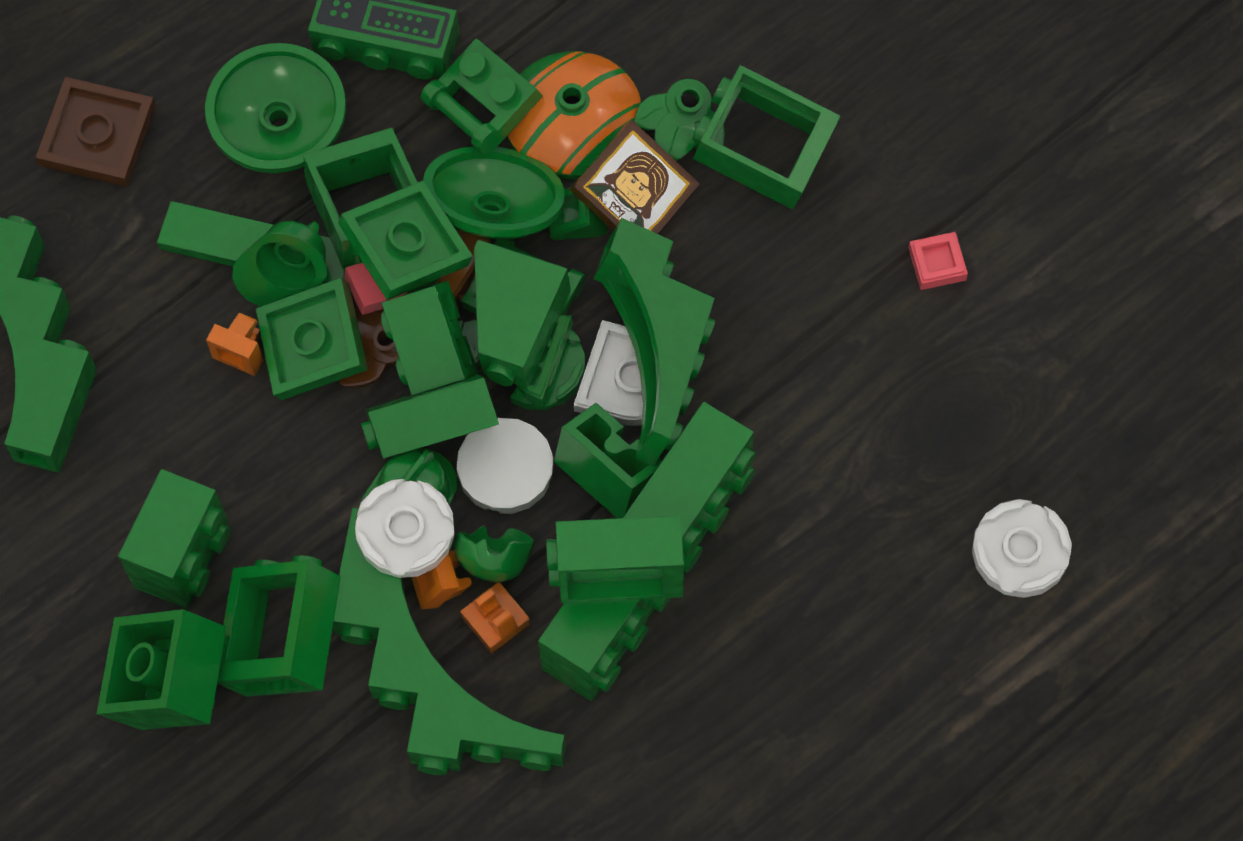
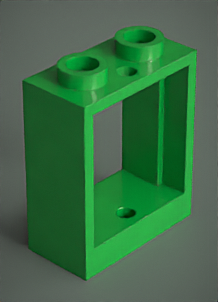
[692,65,840,210]
[303,128,417,269]
[546,515,684,603]
[217,555,341,697]

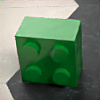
[118,469,231,609]
[97,609,226,730]

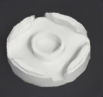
[457,418,554,514]
[355,479,455,578]
[972,499,1072,598]

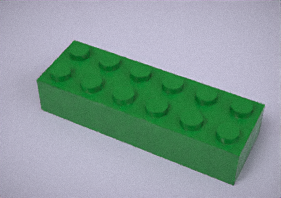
[538,402,756,702]

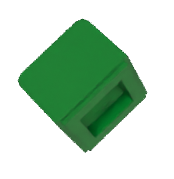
[549,187,608,240]

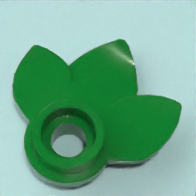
[634,78,725,162]

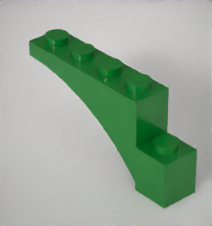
[594,218,715,466]

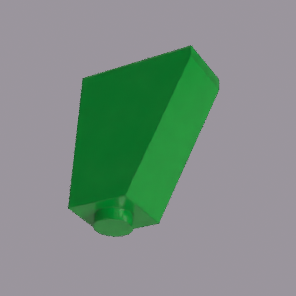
[474,240,571,388]
[360,374,499,459]

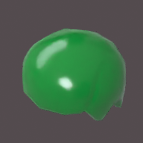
[453,525,535,583]

